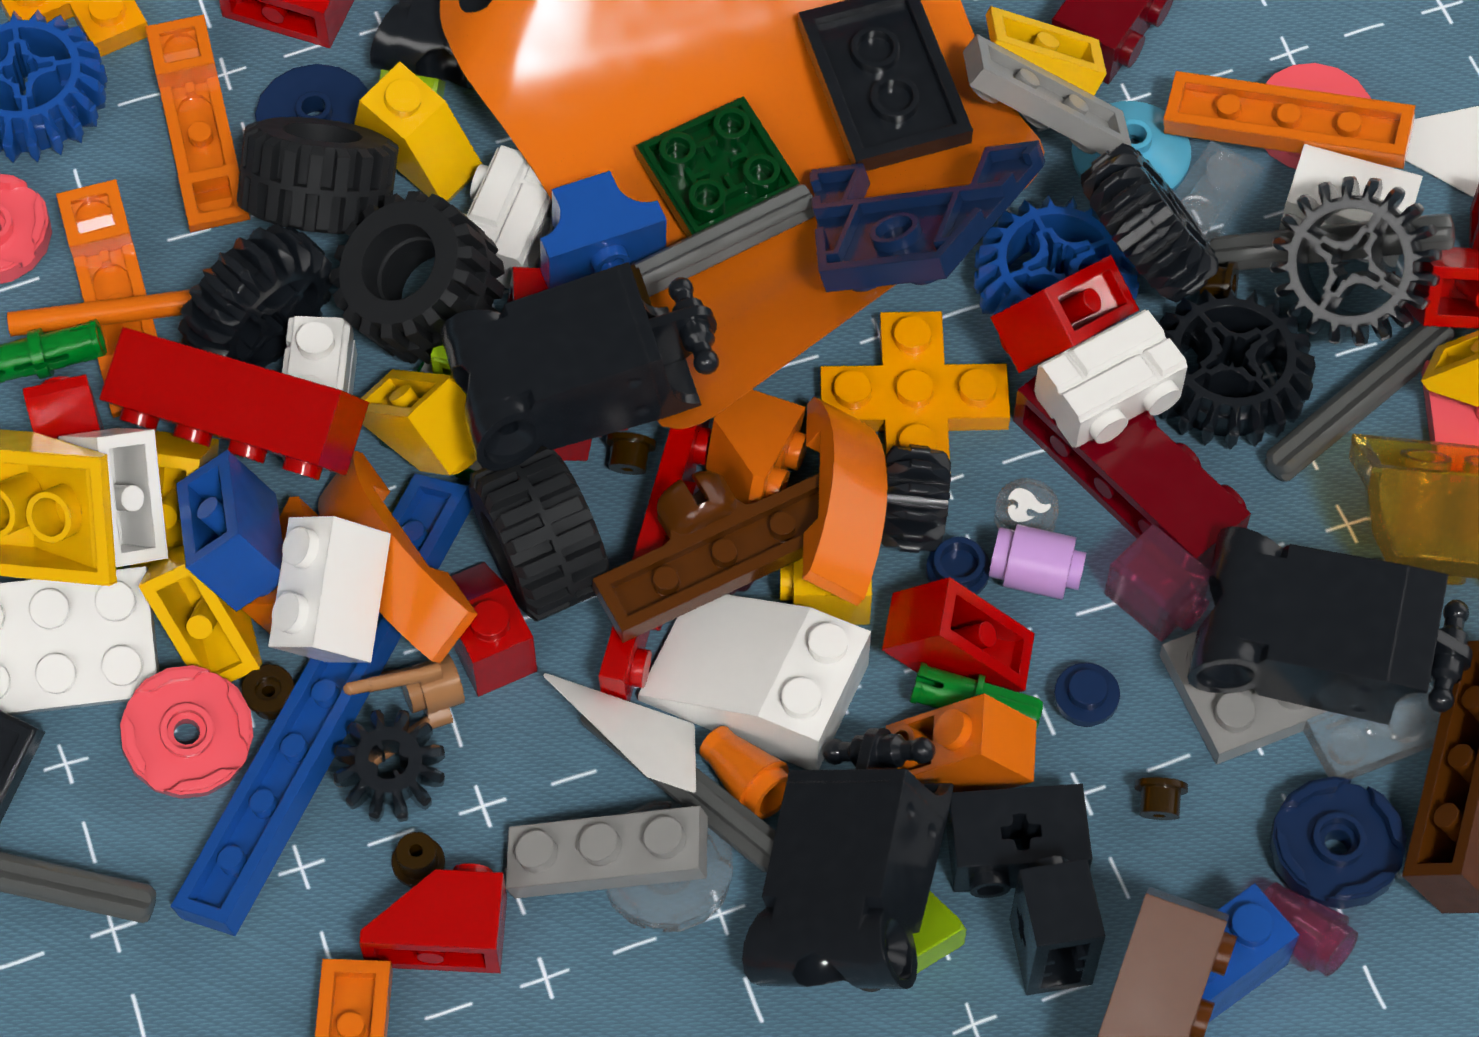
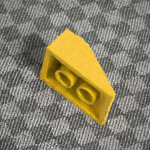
[0,429,117,586]

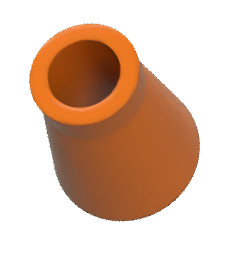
[699,726,789,819]

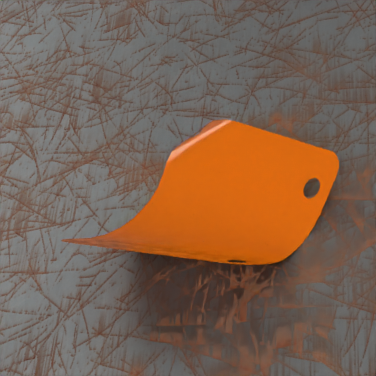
[440,0,1045,429]

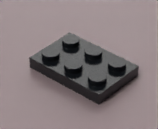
[798,0,973,171]

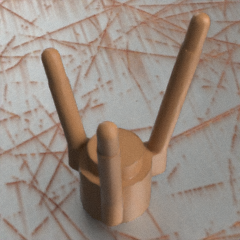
[334,654,465,787]

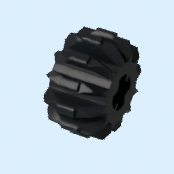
[881,444,951,553]
[333,709,445,822]

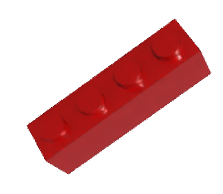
[99,327,369,481]

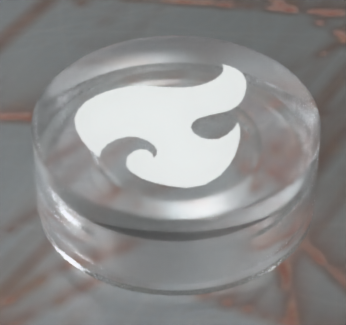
[994,478,1059,532]

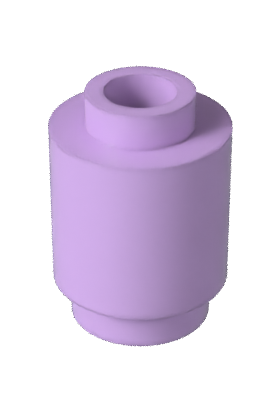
[989,524,1087,600]

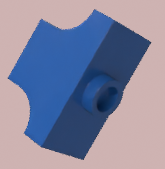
[540,171,667,289]

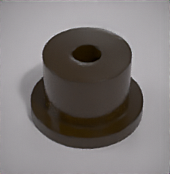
[1200,261,1239,299]
[606,432,656,475]
[242,665,294,720]
[1135,777,1188,820]
[392,832,445,888]

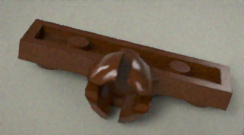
[592,470,819,643]

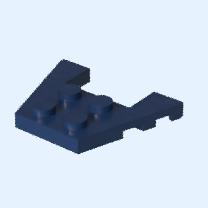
[810,140,1045,292]

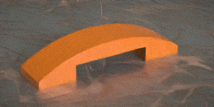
[145,14,251,232]
[56,179,158,418]
[802,396,888,606]
[318,450,477,663]

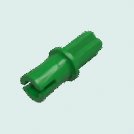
[909,662,1043,729]

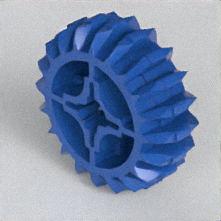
[0,10,108,163]
[973,194,1139,352]

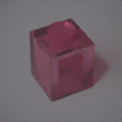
[1104,524,1210,642]

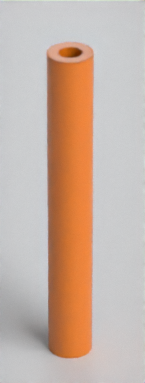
[7,289,192,337]

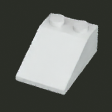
[638,594,871,770]

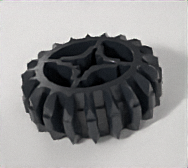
[1081,143,1219,302]
[1270,176,1442,346]
[178,223,333,368]
[1159,286,1316,450]

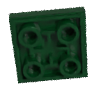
[636,96,800,237]

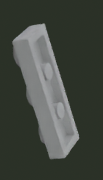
[963,34,1132,155]
[506,806,708,899]

